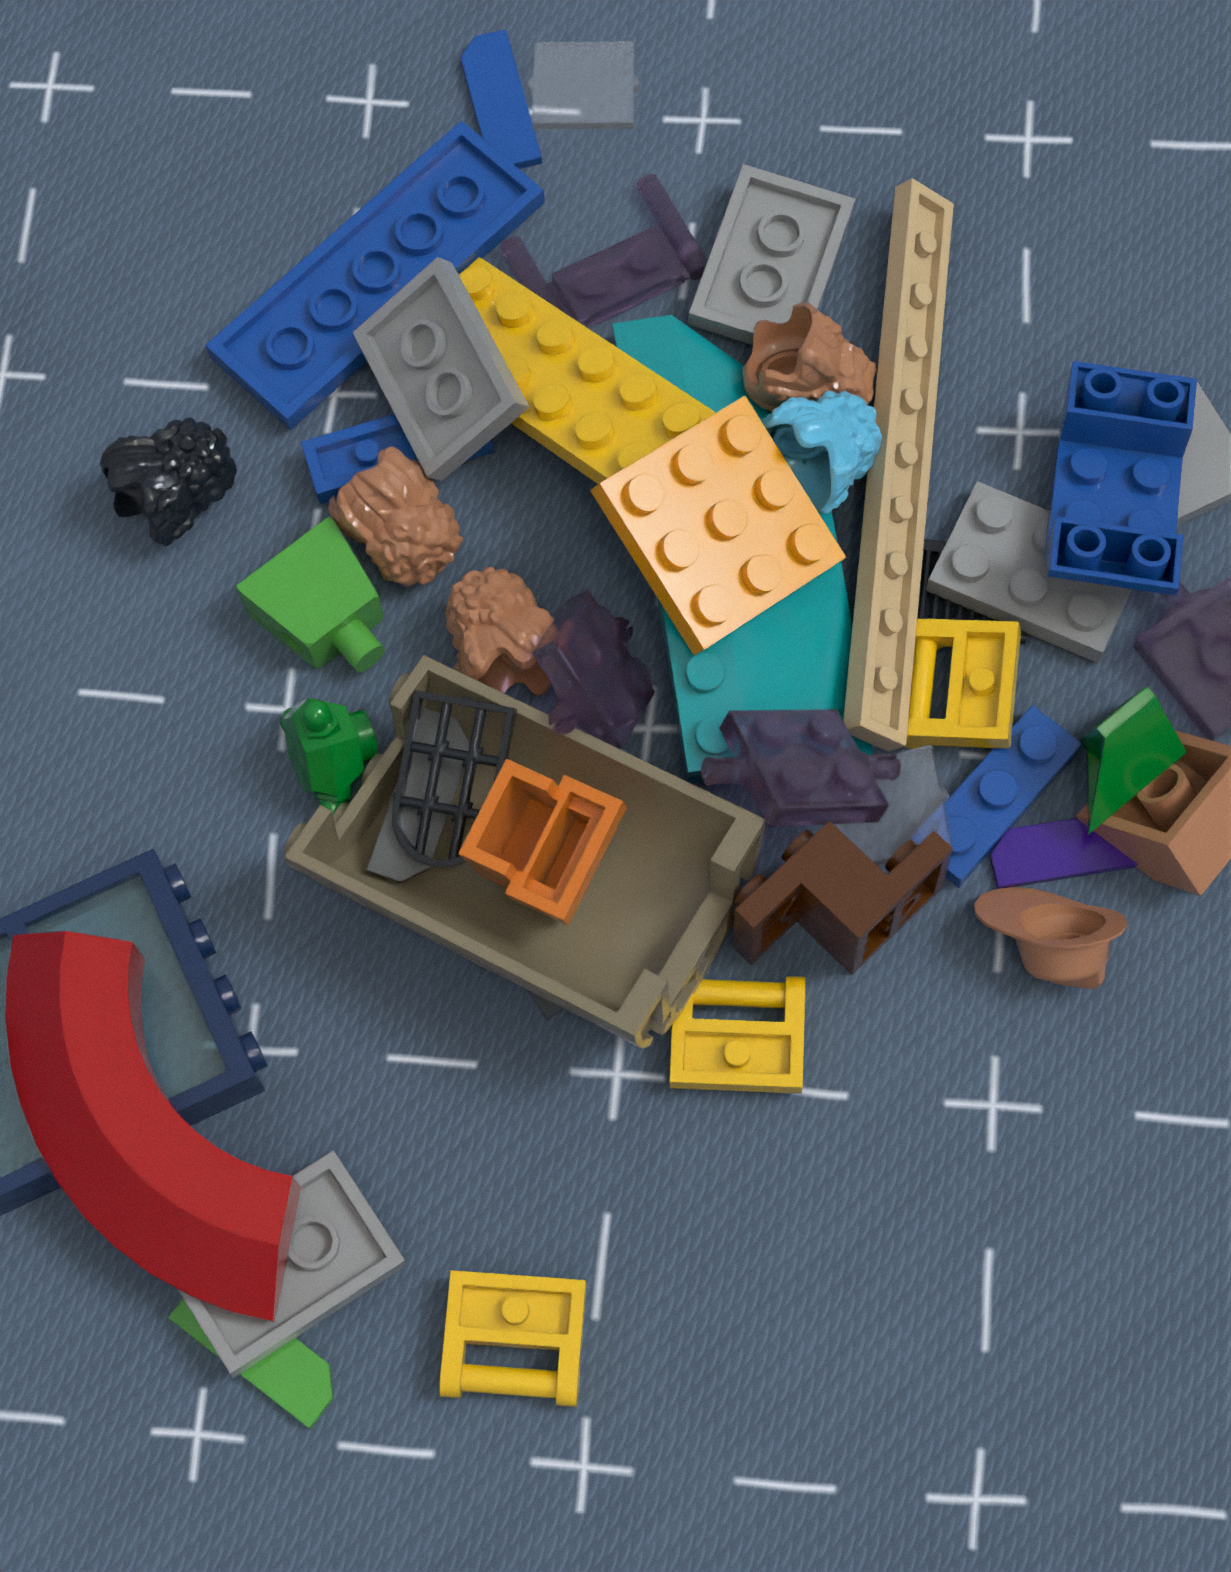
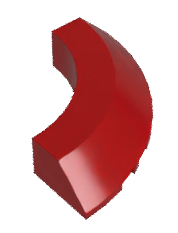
[5,931,301,1322]

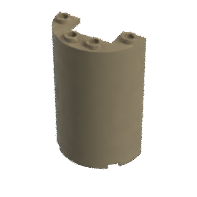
[284,655,766,1048]

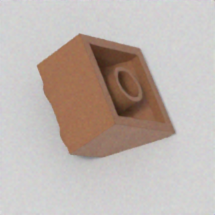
[1076,730,1231,896]

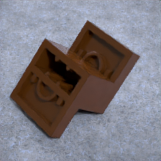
[733,820,953,975]

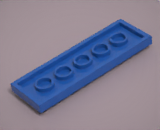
[205,120,545,430]

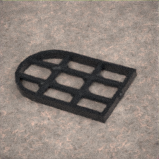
[393,690,517,867]

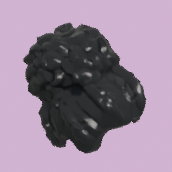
[100,418,237,547]

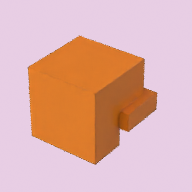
[458,759,627,926]

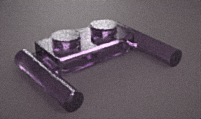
[500,174,708,328]

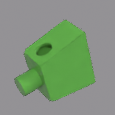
[236,516,385,672]

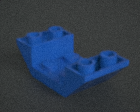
[1044,361,1197,596]

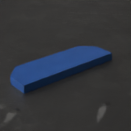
[460,29,542,169]

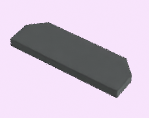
[366,708,470,883]

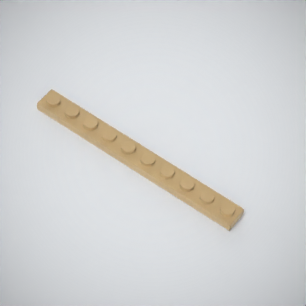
[842,178,954,752]

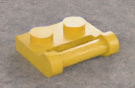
[905,619,1021,749]
[670,976,805,1094]
[440,1270,587,1407]

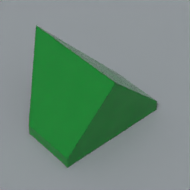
[1078,686,1187,835]

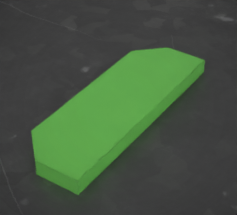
[168,1299,334,1430]

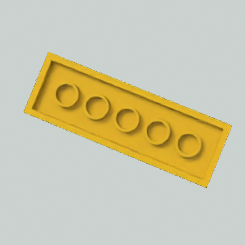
[458,257,716,484]

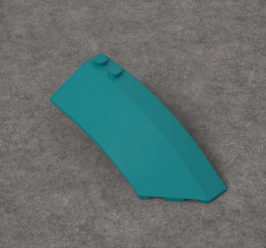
[612,315,874,783]

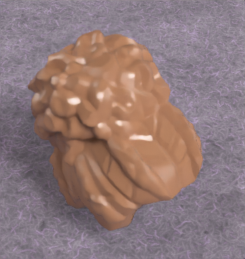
[742,302,877,413]
[328,446,464,587]
[445,567,571,696]

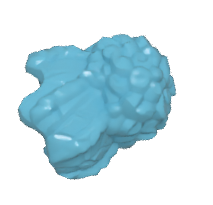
[761,391,883,514]

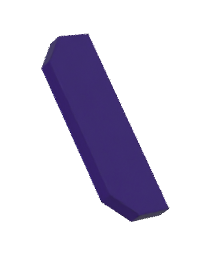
[990,818,1138,889]

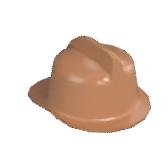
[974,887,1128,989]

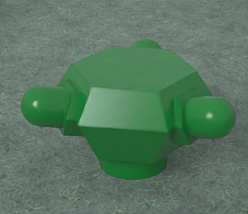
[280,698,378,816]

